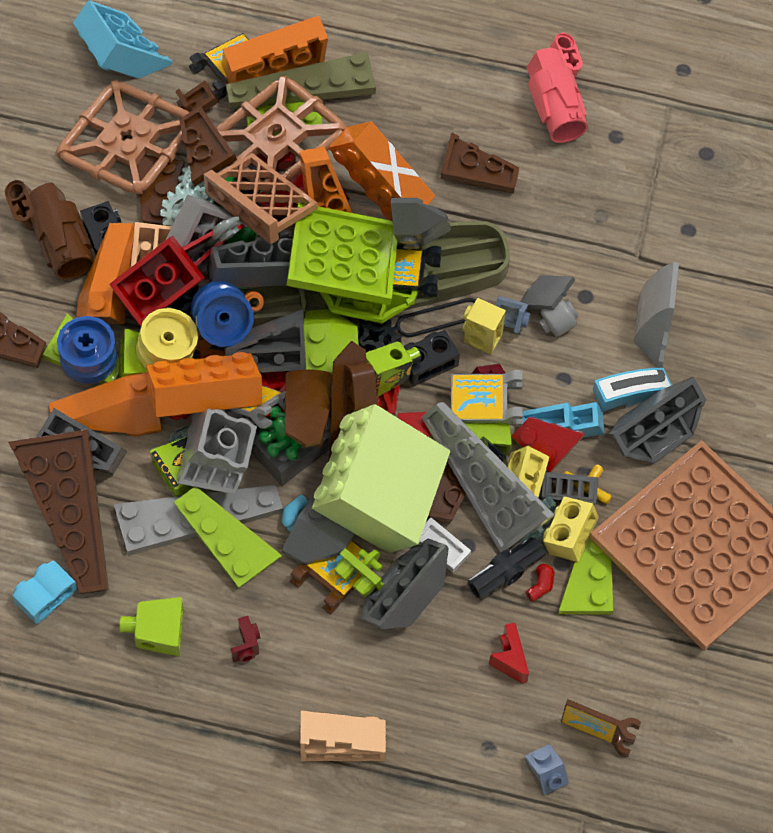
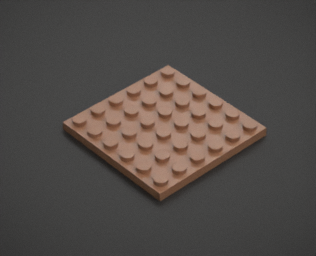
[589,440,773,651]

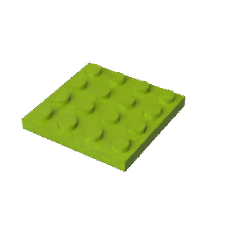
[286,203,397,306]

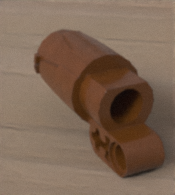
[5,180,94,280]

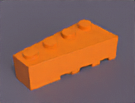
[222,15,328,84]
[299,147,352,213]

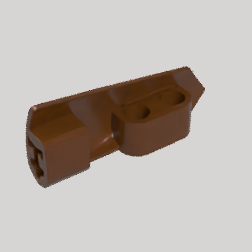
[328,341,377,462]
[285,369,332,448]

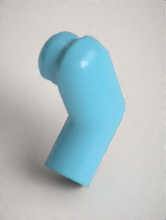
[282,494,308,532]

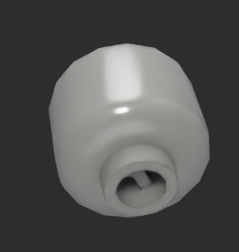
[539,299,579,337]

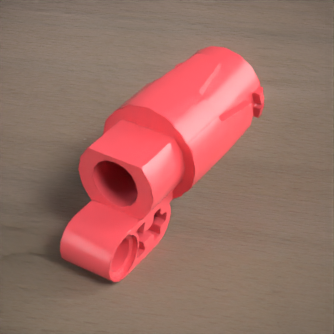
[527,33,588,143]

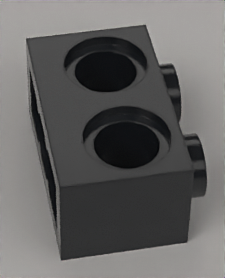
[80,201,121,255]
[403,330,460,387]

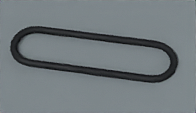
[396,298,476,337]

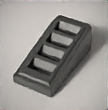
[542,472,598,505]

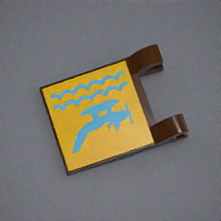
[290,540,379,615]
[561,699,641,757]

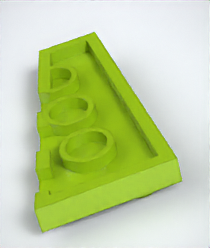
[174,487,282,589]

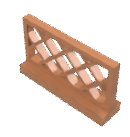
[203,153,318,244]

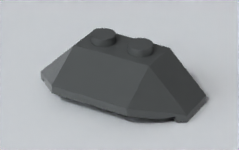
[391,198,451,250]
[610,377,706,463]
[282,495,356,565]
[362,538,449,629]

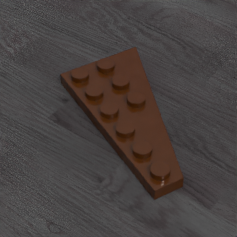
[8,429,109,594]

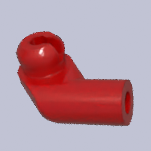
[525,564,555,602]

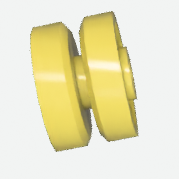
[136,308,198,368]

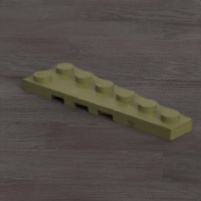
[226,52,376,109]

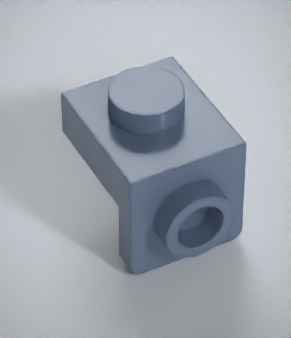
[495,296,531,334]
[525,744,569,794]

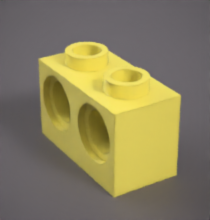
[462,298,506,355]
[507,446,549,498]
[543,496,599,562]

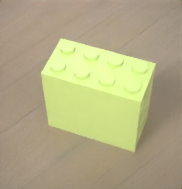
[312,404,450,553]

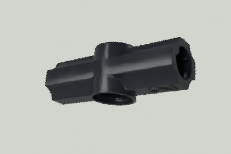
[467,536,546,601]

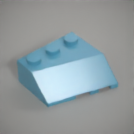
[73,0,173,78]

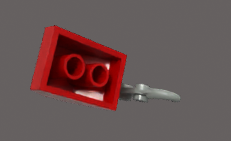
[109,216,245,326]

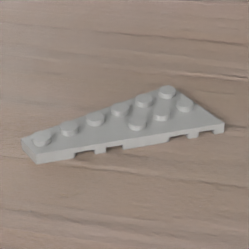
[422,402,555,552]

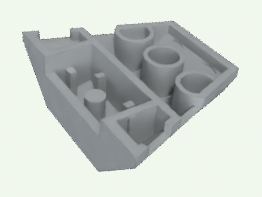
[634,262,679,368]

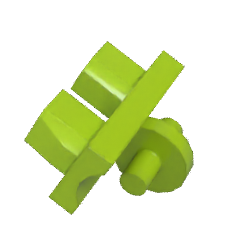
[334,548,384,598]

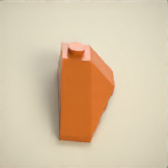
[76,223,135,324]
[49,372,162,437]

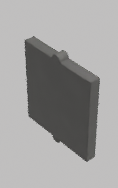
[520,275,575,310]

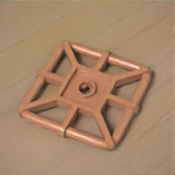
[216,76,347,195]
[56,80,190,195]

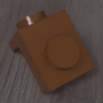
[175,81,219,112]

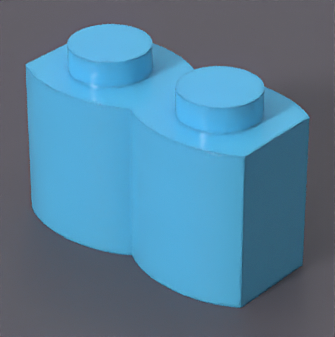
[12,560,77,624]

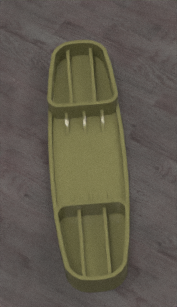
[240,221,510,328]

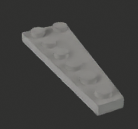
[114,485,283,556]

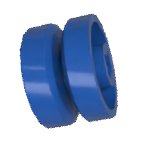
[190,281,254,347]
[57,316,117,384]

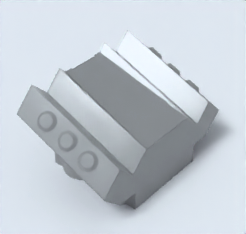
[177,409,257,494]

